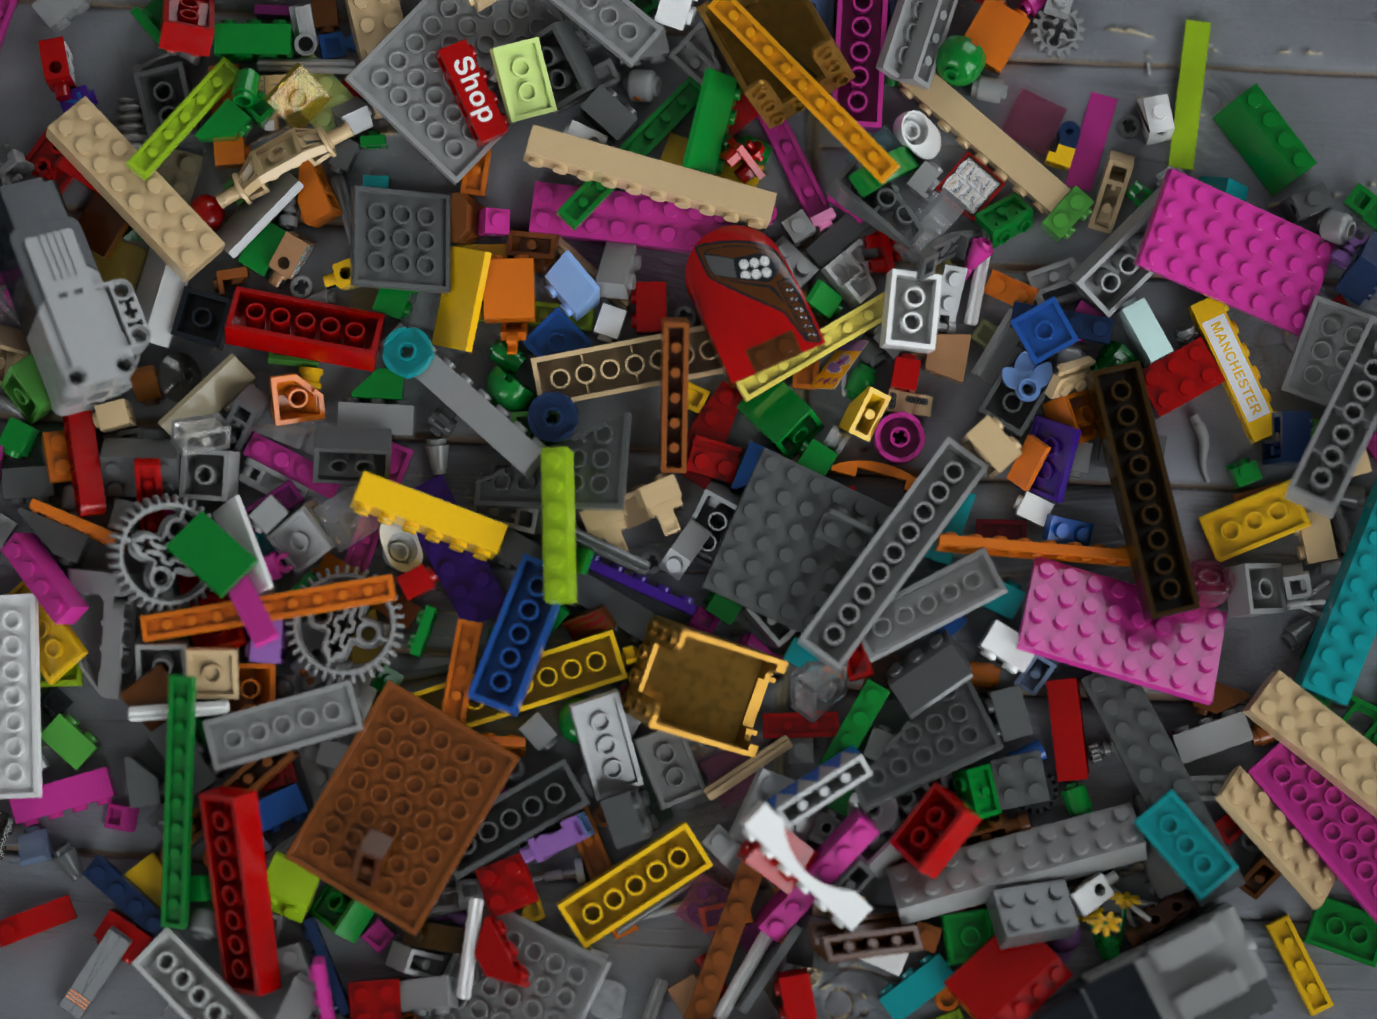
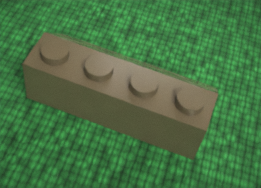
[157,353,259,448]

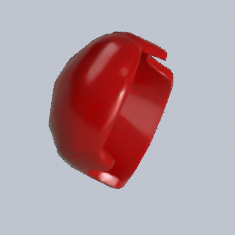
[189,194,225,232]

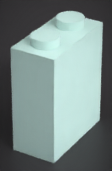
[1116,297,1174,367]

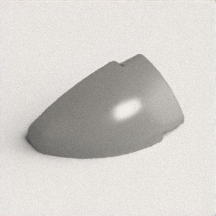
[67,568,150,700]

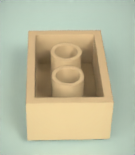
[958,415,1022,479]

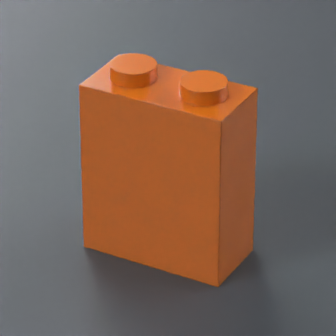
[964,0,1031,76]
[483,254,536,324]

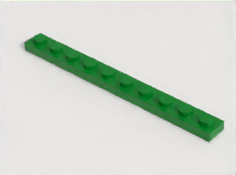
[161,674,197,930]

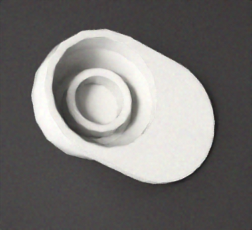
[893,110,941,160]

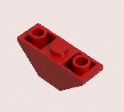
[474,916,531,988]

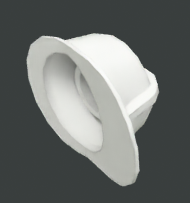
[379,523,423,572]

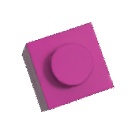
[477,207,510,238]

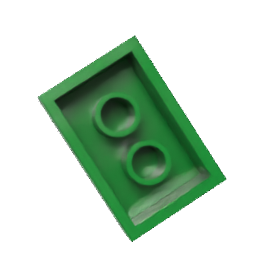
[214,19,296,63]

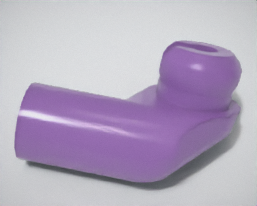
[434,910,467,928]

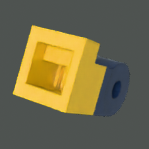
[1044,121,1081,172]

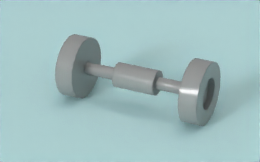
[529,857,586,884]

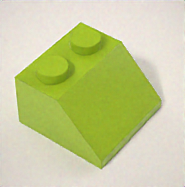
[267,851,320,924]

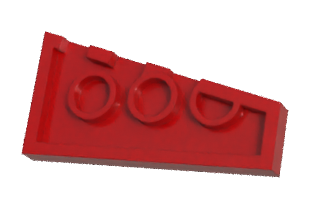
[680,381,743,490]

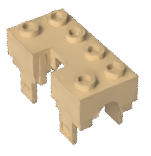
[579,473,683,552]

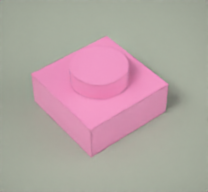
[809,207,836,231]

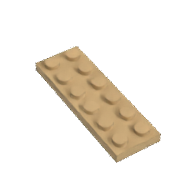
[1215,765,1337,910]

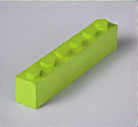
[541,447,577,605]

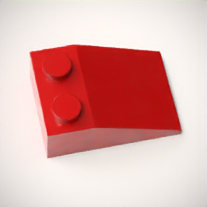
[159,0,215,57]

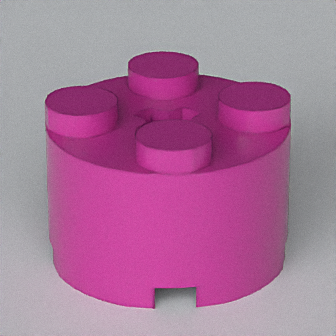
[873,412,925,464]

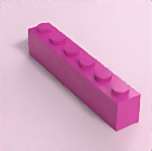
[756,807,879,942]

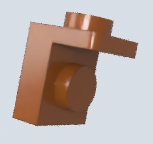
[213,267,250,297]

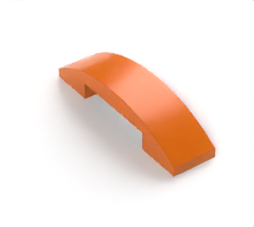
[830,460,916,492]

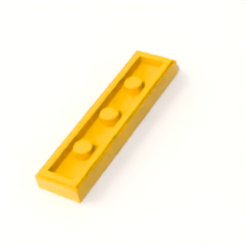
[1264,914,1334,1017]

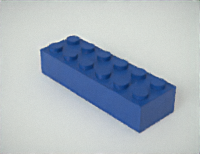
[467,554,562,717]

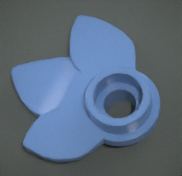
[1002,351,1052,402]

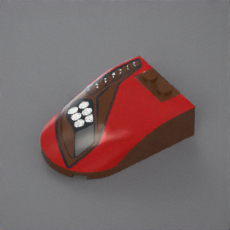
[685,225,826,389]

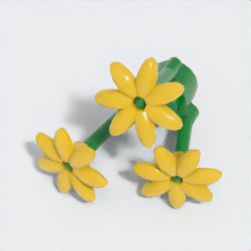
[1076,891,1142,960]

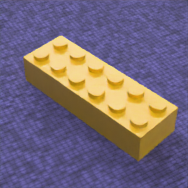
[349,471,508,562]
[556,820,713,949]

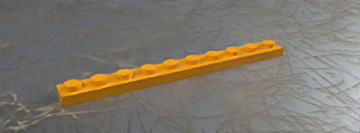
[707,0,900,184]

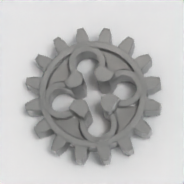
[1030,10,1086,59]

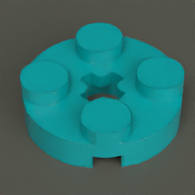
[382,327,435,379]

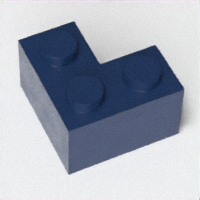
[1334,231,1377,306]
[1262,411,1313,466]

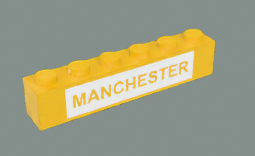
[1187,297,1277,444]

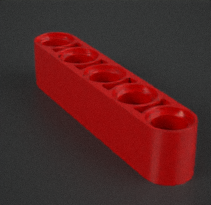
[62,410,106,516]

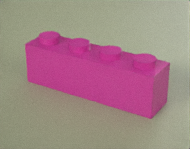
[1,532,89,624]
[9,766,118,827]

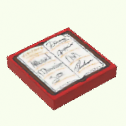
[935,151,1006,222]

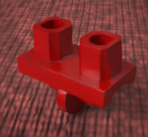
[721,136,765,184]
[863,230,906,276]

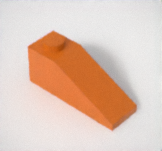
[298,160,343,228]

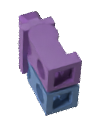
[520,811,596,863]

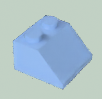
[544,250,600,321]

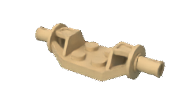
[215,121,354,209]

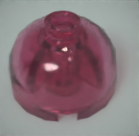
[1191,559,1234,609]

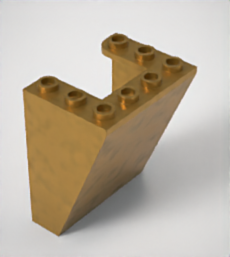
[697,0,856,129]
[621,614,788,758]

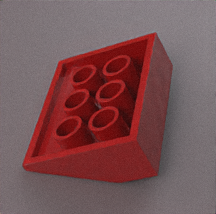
[943,934,1073,1019]

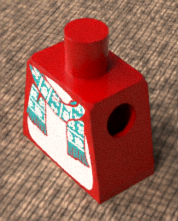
[38,36,77,102]

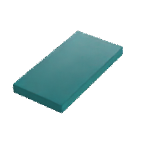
[1133,789,1239,901]

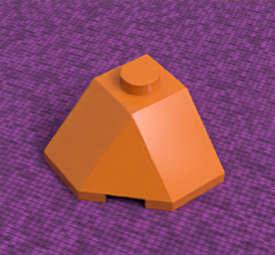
[268,373,326,426]
[1042,389,1098,444]

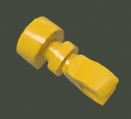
[622,645,638,670]

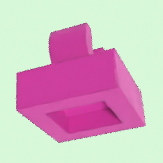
[263,551,294,581]

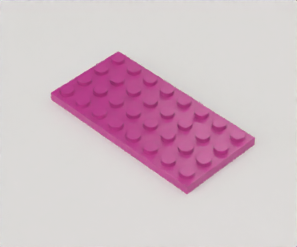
[1134,169,1336,337]
[1016,557,1228,705]
[1246,742,1377,924]

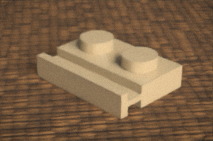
[1044,356,1096,399]

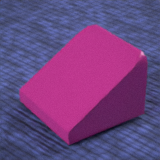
[688,605,720,634]
[104,803,139,832]

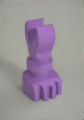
[1329,227,1368,270]

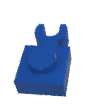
[317,31,357,59]

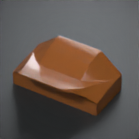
[450,192,486,245]
[506,230,560,274]

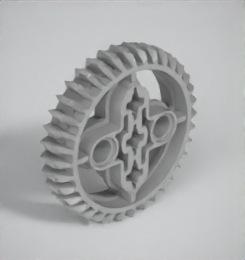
[106,494,218,613]
[285,565,406,684]

